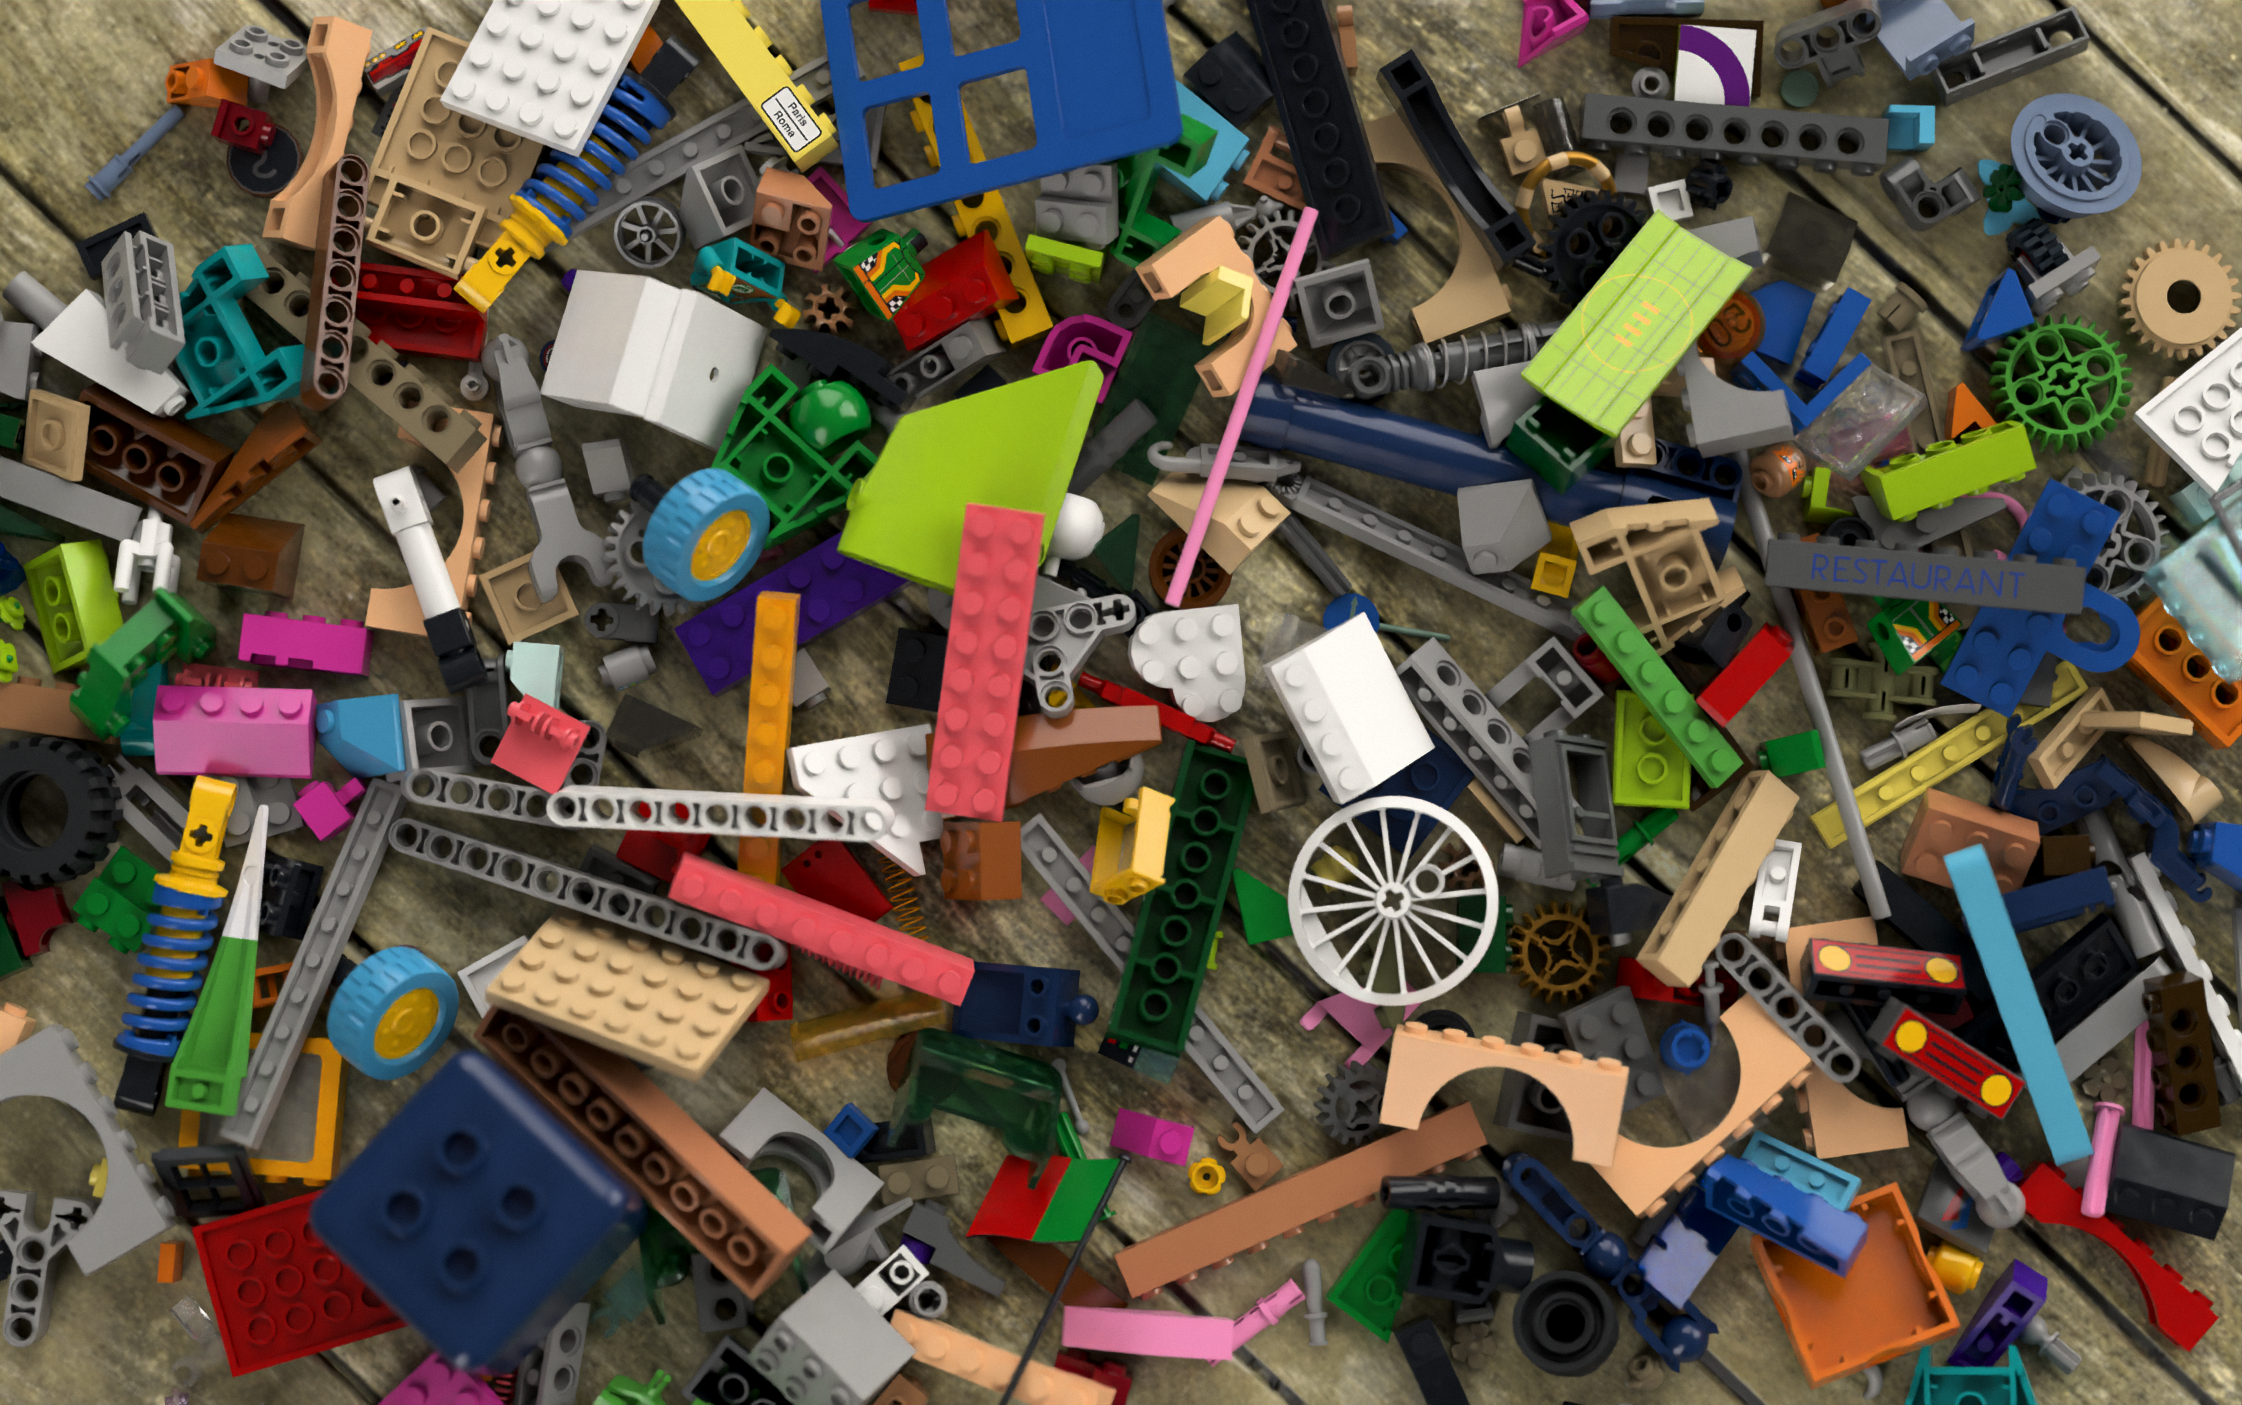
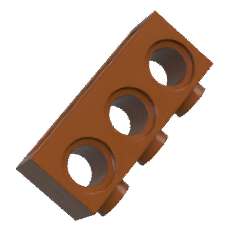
[1791,532,1859,656]

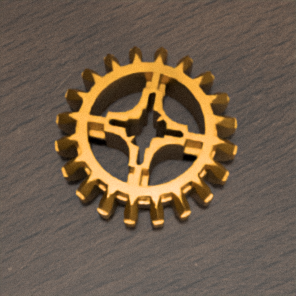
[1507,901,1611,1004]

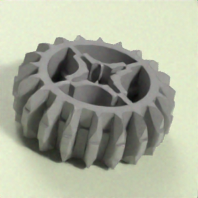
[1238,210,1336,312]

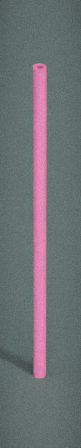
[1164,207,1319,607]

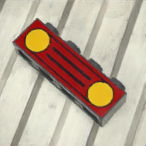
[1866,996,2027,1121]

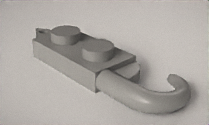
[1147,441,1301,483]

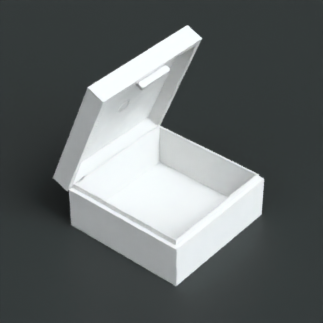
[540,270,768,452]

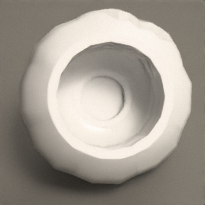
[1042,492,1105,577]

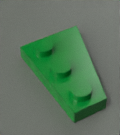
[1325,1209,1408,1343]

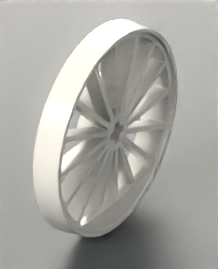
[1288,796,1499,1006]

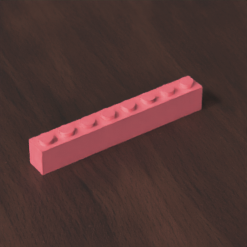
[668,851,975,1006]

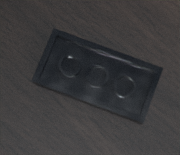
[886,627,1050,717]

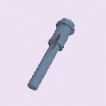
[84,105,186,202]

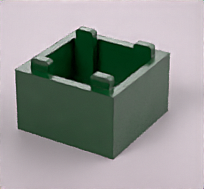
[1506,396,1619,495]

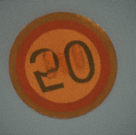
[1697,289,1766,364]

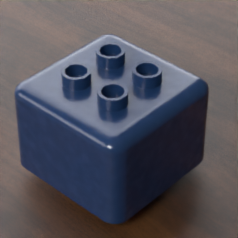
[309,1050,650,1376]

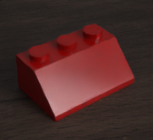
[893,229,1019,351]

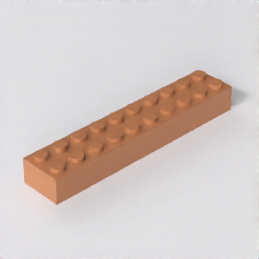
[473,1005,813,1301]

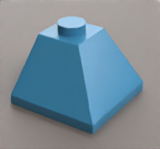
[315,694,406,779]

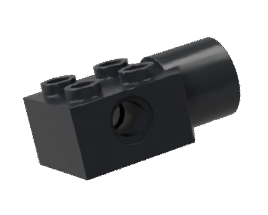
[1395,1209,1535,1304]

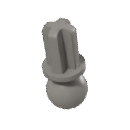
[2018,1315,2082,1374]

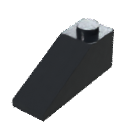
[1585,877,1673,935]
[1392,1313,1470,1405]

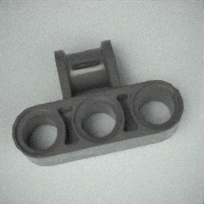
[1774,0,1882,89]

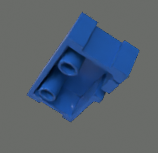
[1793,287,1871,390]

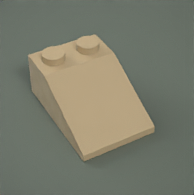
[1148,472,1291,575]

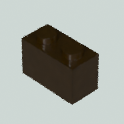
[2026,835,2096,877]

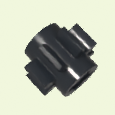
[1685,160,1733,210]

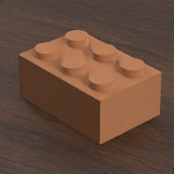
[1900,787,2041,894]

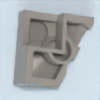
[1471,360,1545,449]

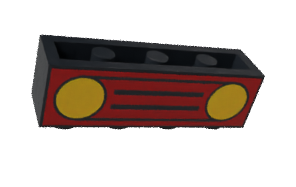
[1800,938,1967,1015]

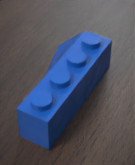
[1705,1154,1868,1278]

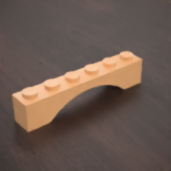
[262,16,372,251]
[890,1309,1116,1405]

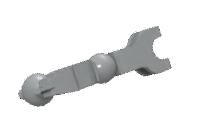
[481,333,613,603]
[1824,1007,2026,1229]

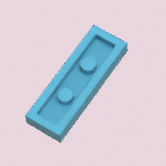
[1741,1130,1862,1211]

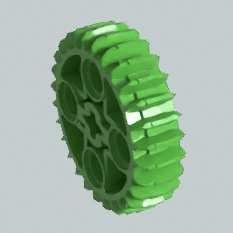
[1988,313,2134,455]

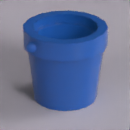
[1659,1019,1710,1076]

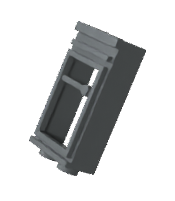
[1529,730,1624,885]

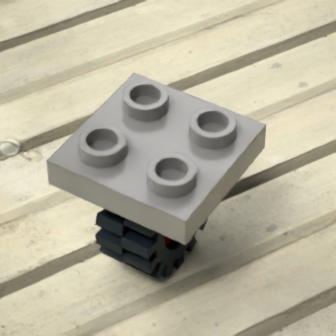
[2006,218,2101,317]

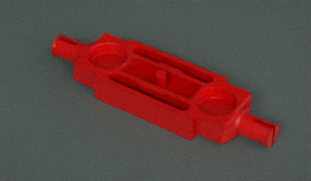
[1077,671,1237,754]

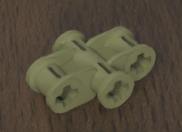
[1826,643,1939,722]

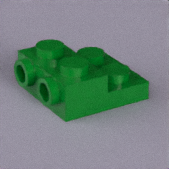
[72,846,162,955]

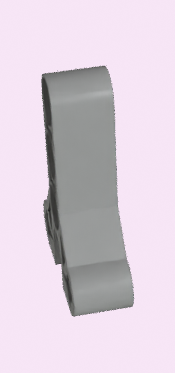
[0,1189,100,1347]

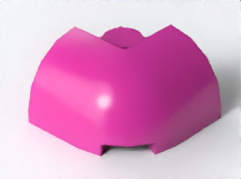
[1032,314,1133,405]

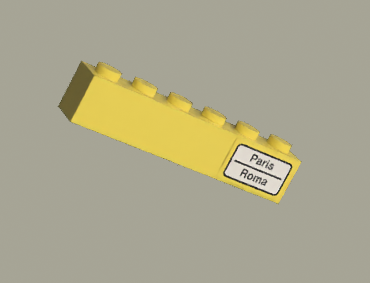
[674,0,839,173]

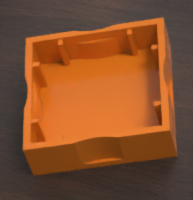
[1750,1182,1961,1390]

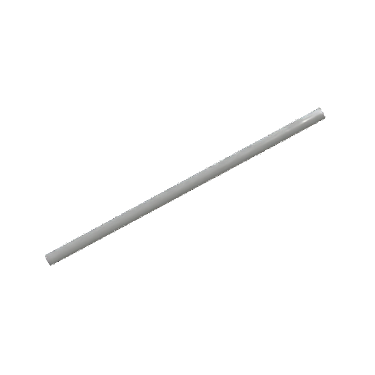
[1728,449,1892,921]

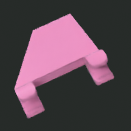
[1299,980,1422,1070]

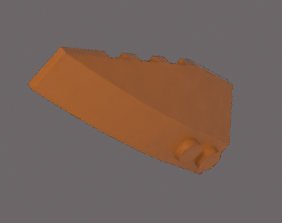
[925,705,1163,822]

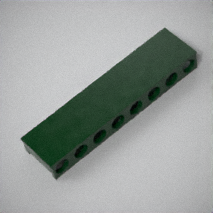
[1104,739,1254,1058]

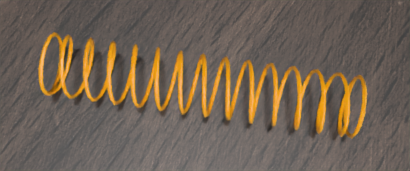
[876,850,929,941]

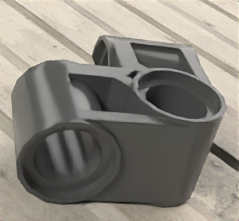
[1879,155,1982,231]

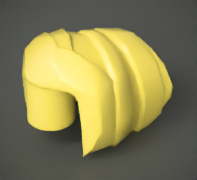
[1310,845,1358,894]

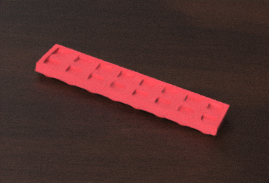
[925,502,1045,822]

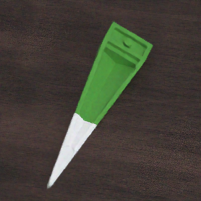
[165,805,269,1116]

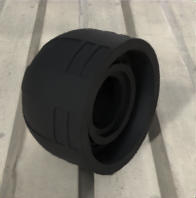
[1512,1270,1619,1378]

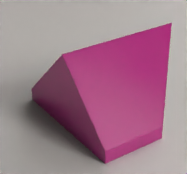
[1517,0,1589,69]

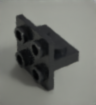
[259,851,324,941]

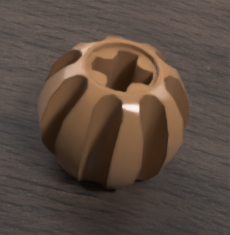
[802,283,859,338]
[1437,838,1495,890]

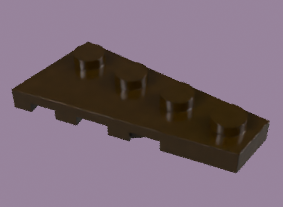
[1609,16,1764,98]

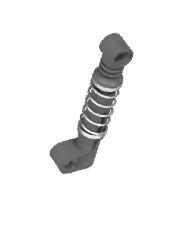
[1344,319,1566,400]

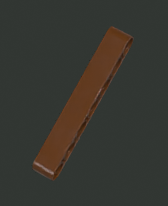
[300,154,370,411]

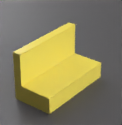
[1179,265,1253,346]

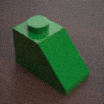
[1756,729,1826,778]
[1231,868,1294,945]

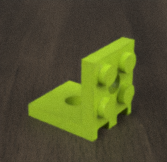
[1025,228,1110,284]

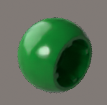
[788,379,871,459]

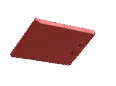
[780,839,893,922]

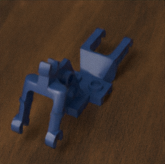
[1986,713,2213,902]

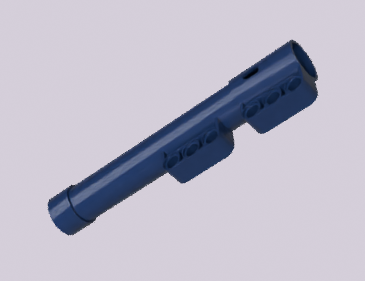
[1238,372,1743,572]

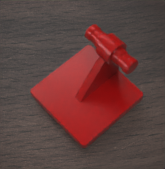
[616,801,712,884]

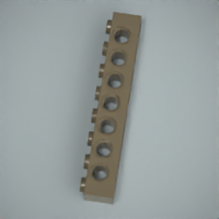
[246,245,487,474]

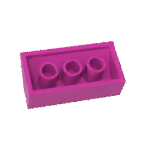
[153,685,318,779]

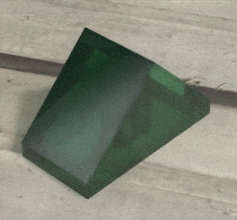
[1092,514,1140,594]

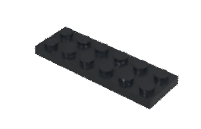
[1954,912,2141,1115]

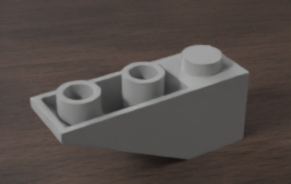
[887,318,1006,410]

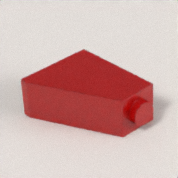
[1695,621,1794,727]

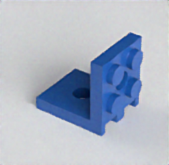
[1729,351,1872,436]

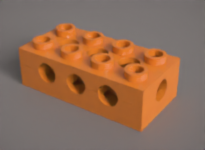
[2125,586,2242,750]

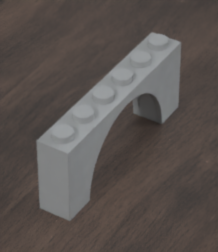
[1676,216,1794,458]
[0,1024,176,1276]

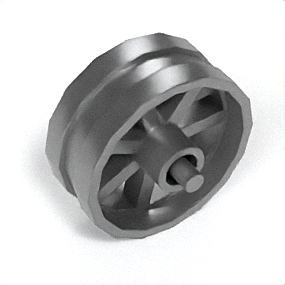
[614,196,687,269]

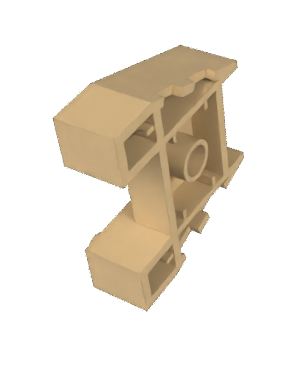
[1569,498,1746,656]

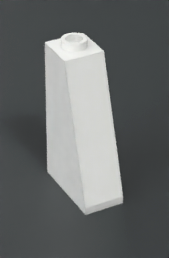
[31,289,192,418]

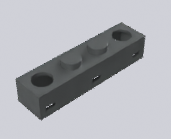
[1930,6,2090,106]

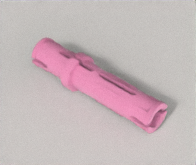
[1206,1278,1306,1367]

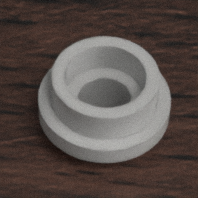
[1631,66,1670,100]

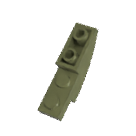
[1337,881,1405,1034]

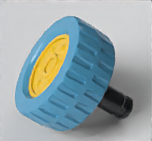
[629,468,770,602]
[327,947,459,1080]

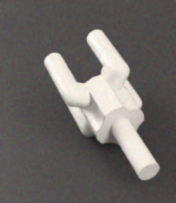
[113,505,181,605]

